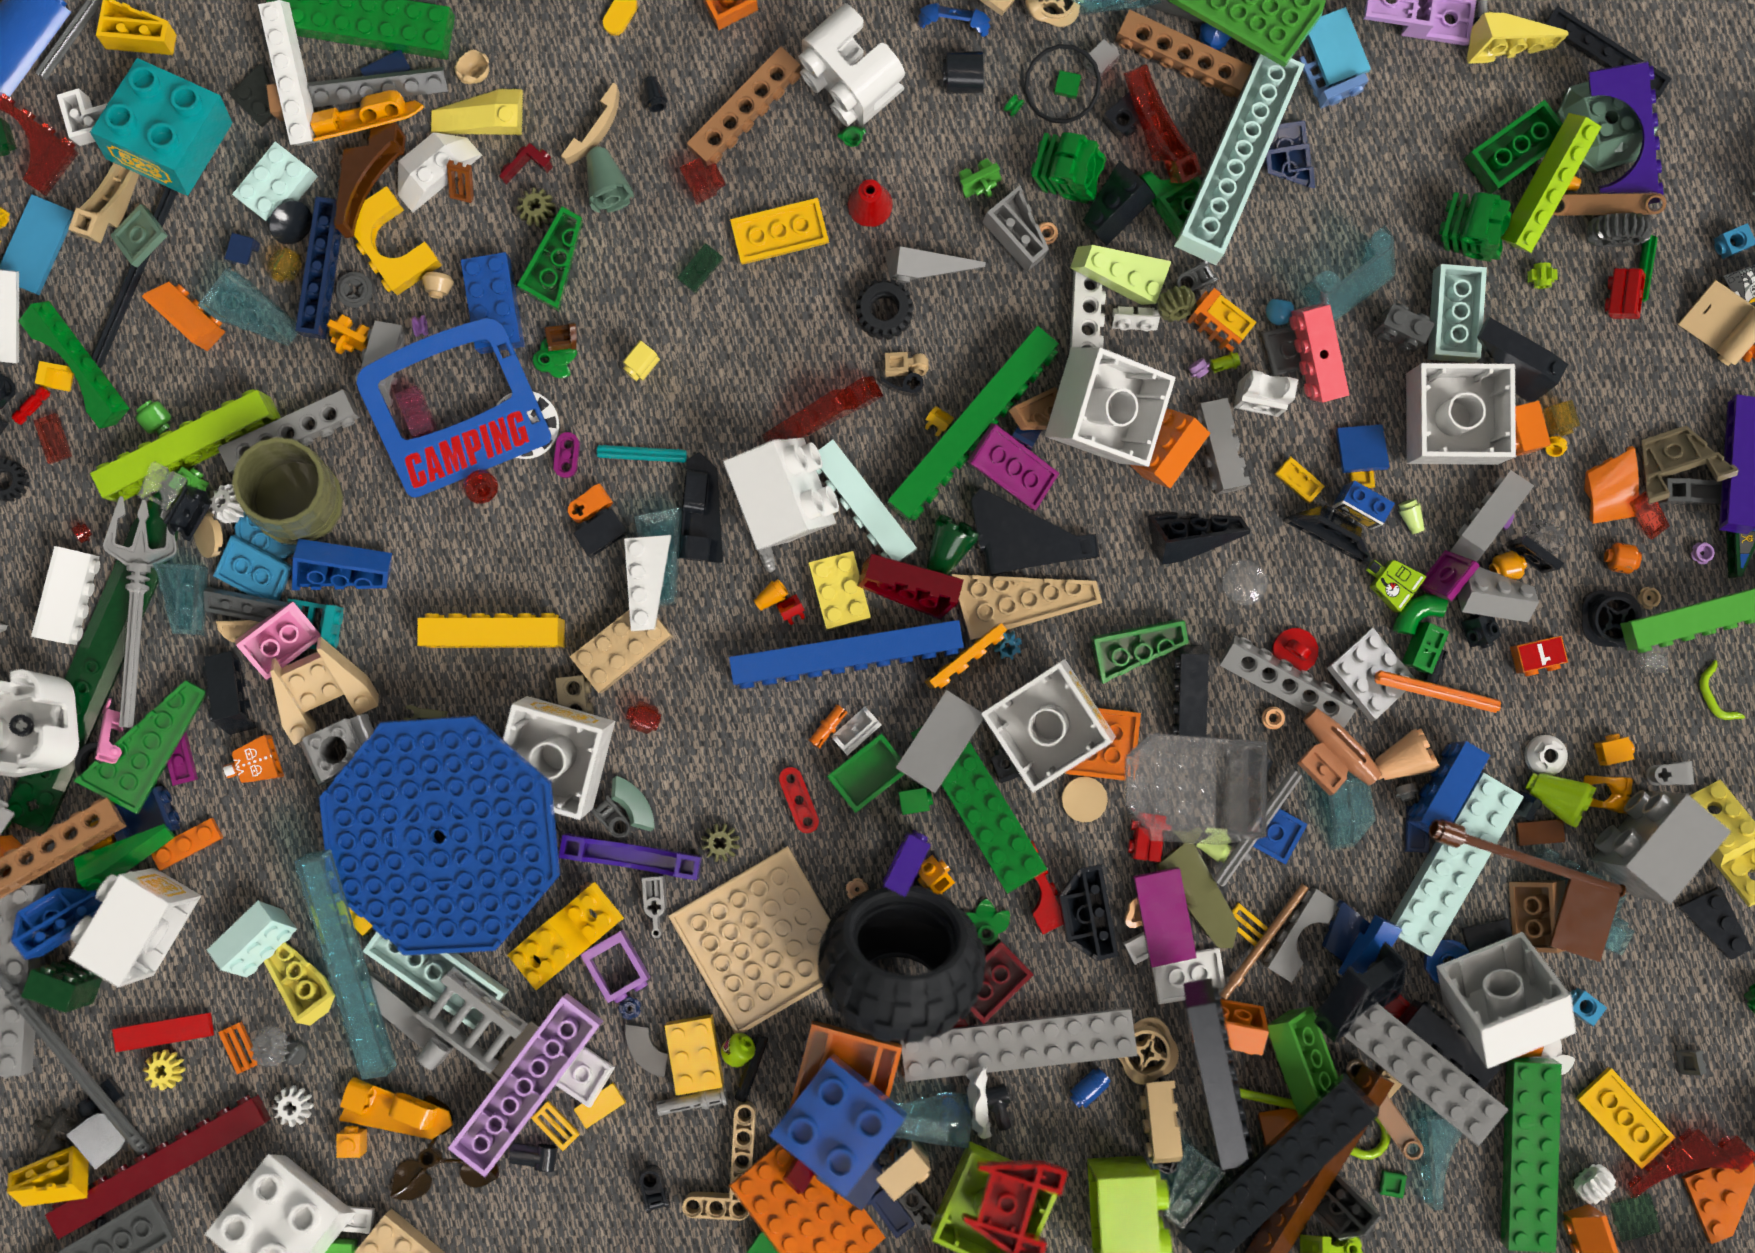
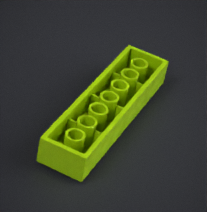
[90,389,281,502]

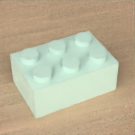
[232,142,318,222]
[207,901,297,978]

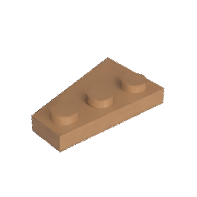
[1009,387,1058,430]

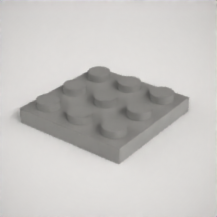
[1327,628,1415,722]

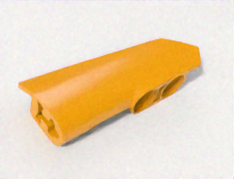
[311,90,424,141]
[339,1077,453,1140]

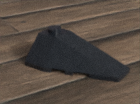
[1148,512,1251,565]

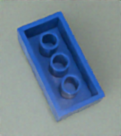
[461,252,525,354]
[1407,741,1490,834]

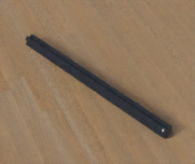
[91,186,177,368]

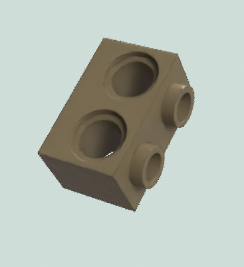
[555,675,594,715]

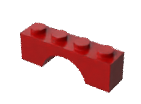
[1031,840,1063,934]

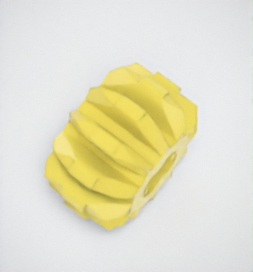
[142,1049,186,1090]

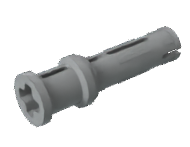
[656,1084,728,1116]

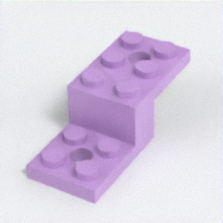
[1364,0,1476,46]

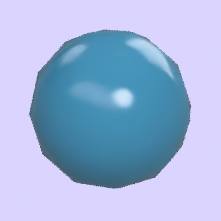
[1265,299,1294,325]

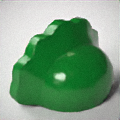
[837,126,866,147]

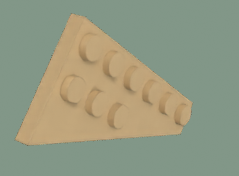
[951,574,1102,640]

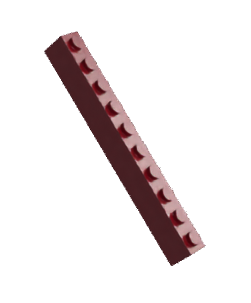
[45,1095,271,1239]

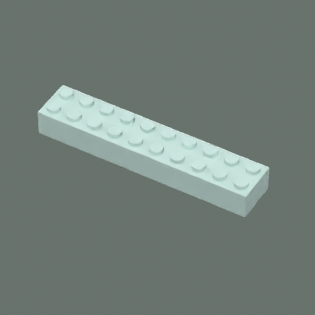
[1174,53,1305,265]

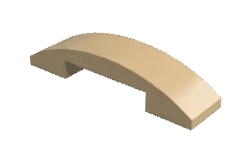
[561,83,620,165]

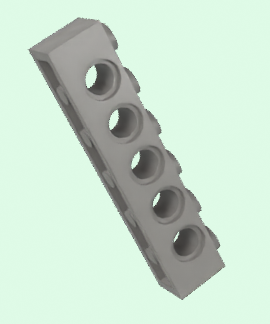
[217,389,360,474]
[1220,636,1356,728]

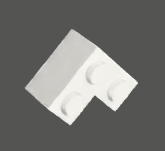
[57,88,107,146]

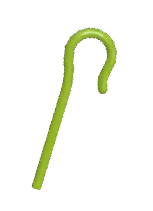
[1240,1088,1391,1160]

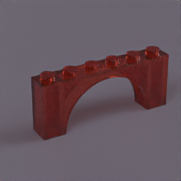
[0,93,79,196]

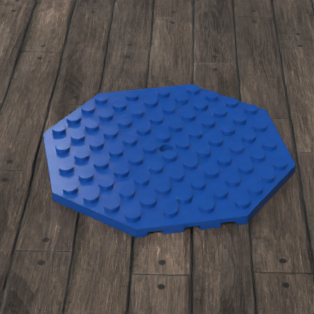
[319,716,560,955]

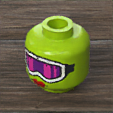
[721,1032,756,1068]

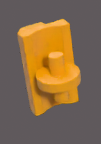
[327,314,370,354]

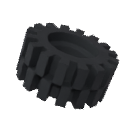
[0,459,29,502]

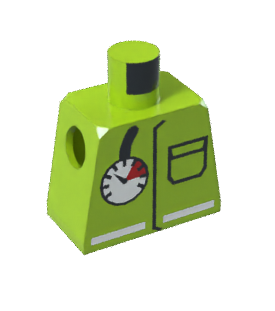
[1366,560,1426,613]

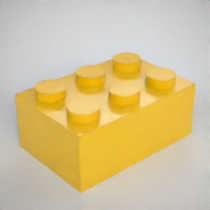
[665,1014,724,1096]

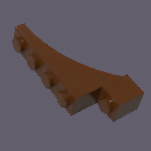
[334,122,406,238]

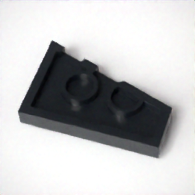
[1677,887,1752,960]

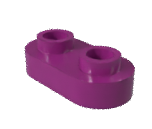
[553,432,580,479]

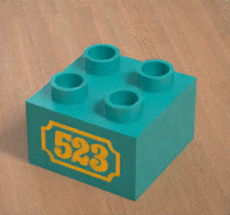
[90,58,232,196]

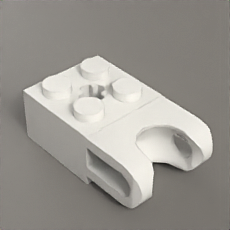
[1233,370,1298,417]

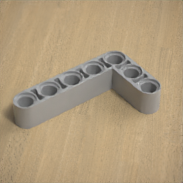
[356,972,455,1070]

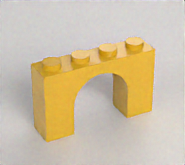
[354,186,442,296]

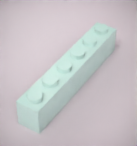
[816,440,917,562]

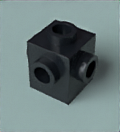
[1461,614,1501,649]

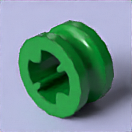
[1003,94,1025,117]

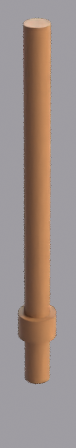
[1220,883,1309,1000]

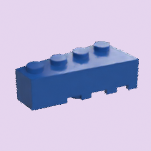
[292,539,392,590]

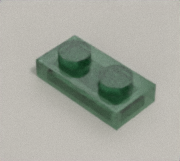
[677,243,724,294]

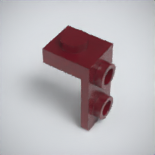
[499,143,553,185]

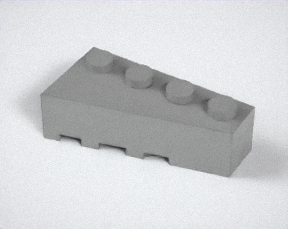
[1195,398,1251,495]

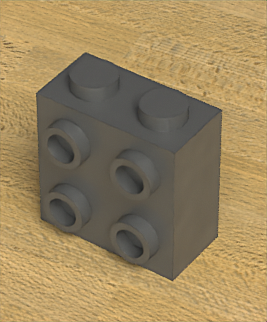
[1372,303,1435,353]

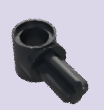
[985,1083,1011,1131]

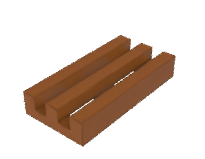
[447,160,474,203]

